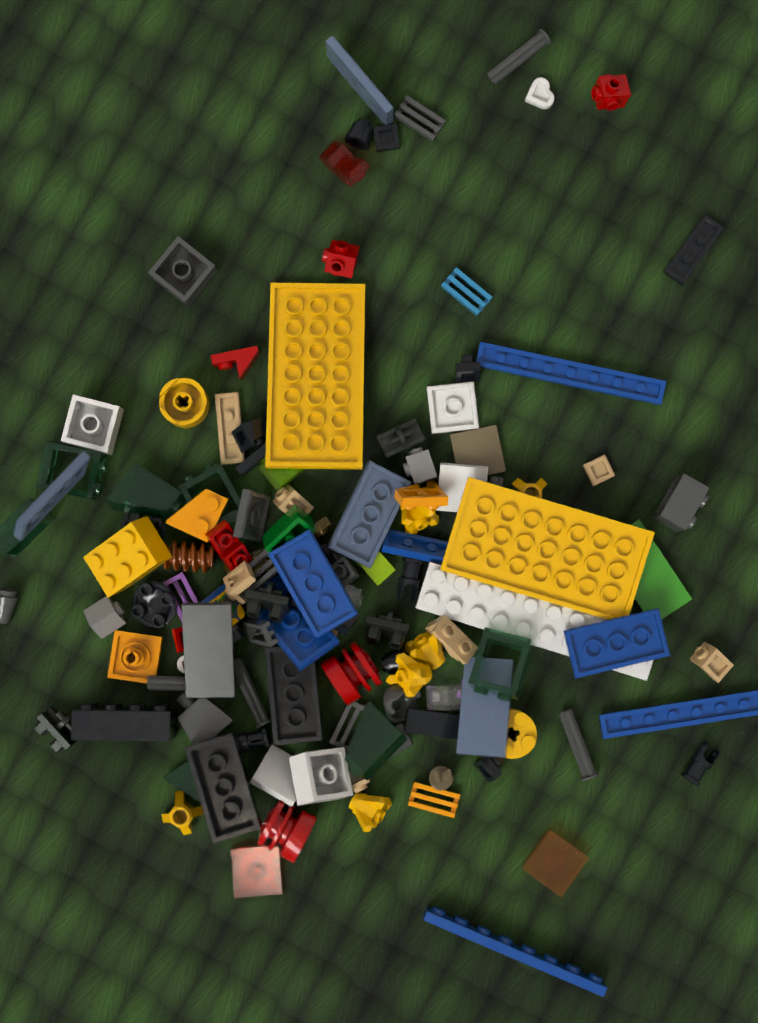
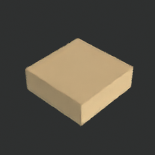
[583,455,615,486]

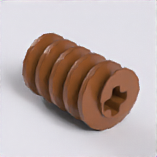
[164,540,215,573]

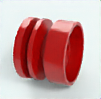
[321,641,382,706]
[257,800,317,863]

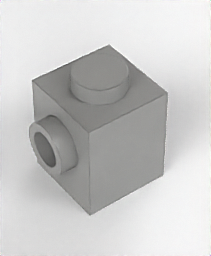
[403,447,437,484]
[83,596,126,639]

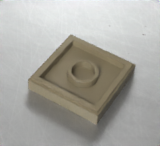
[450,425,506,475]

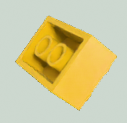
[83,516,172,598]

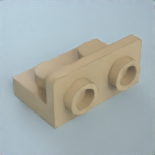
[425,615,478,665]

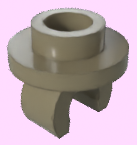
[429,766,453,791]

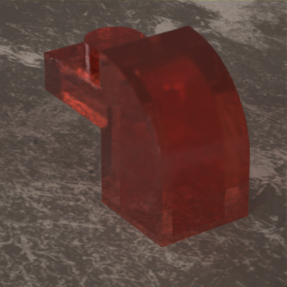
[318,140,370,187]

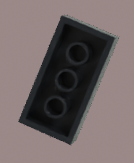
[265,646,323,745]
[71,703,176,741]
[185,731,263,843]

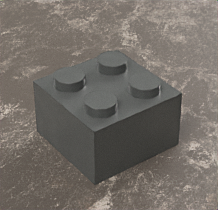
[148,236,218,308]
[652,474,709,532]

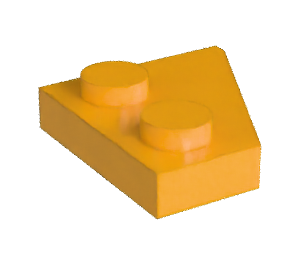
[394,480,449,510]
[166,489,229,543]

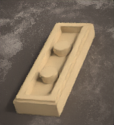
[215,392,245,465]

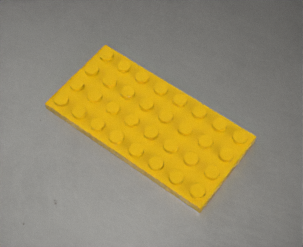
[265,283,365,470]
[440,477,655,620]

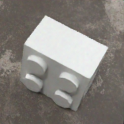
[61,395,124,455]
[289,747,353,806]

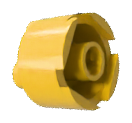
[159,378,210,429]
[506,708,537,759]

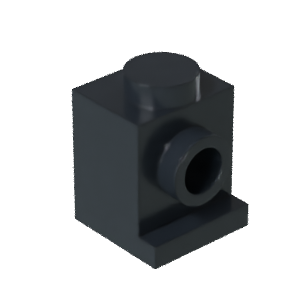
[232,416,267,453]

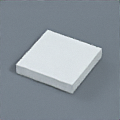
[427,382,479,434]
[436,462,488,512]
[250,745,296,807]

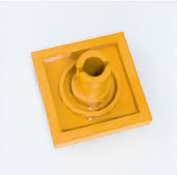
[107,630,163,684]

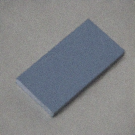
[326,36,393,125]
[14,451,90,541]
[327,461,411,568]
[456,657,514,758]

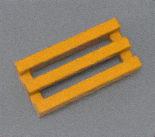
[408,781,460,818]

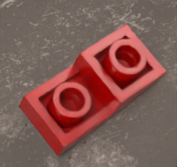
[205,520,253,571]

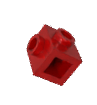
[591,74,631,111]
[322,240,360,278]

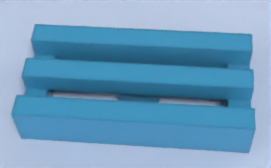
[441,267,492,316]

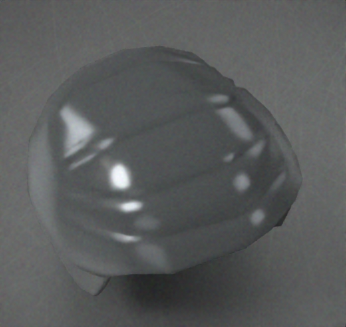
[383,683,421,723]

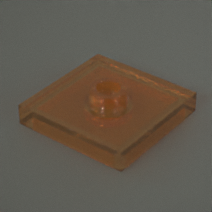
[521,828,589,897]

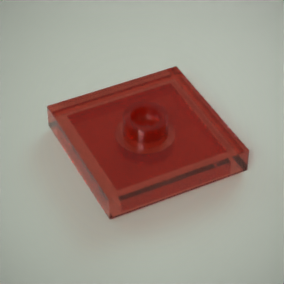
[231,844,283,898]

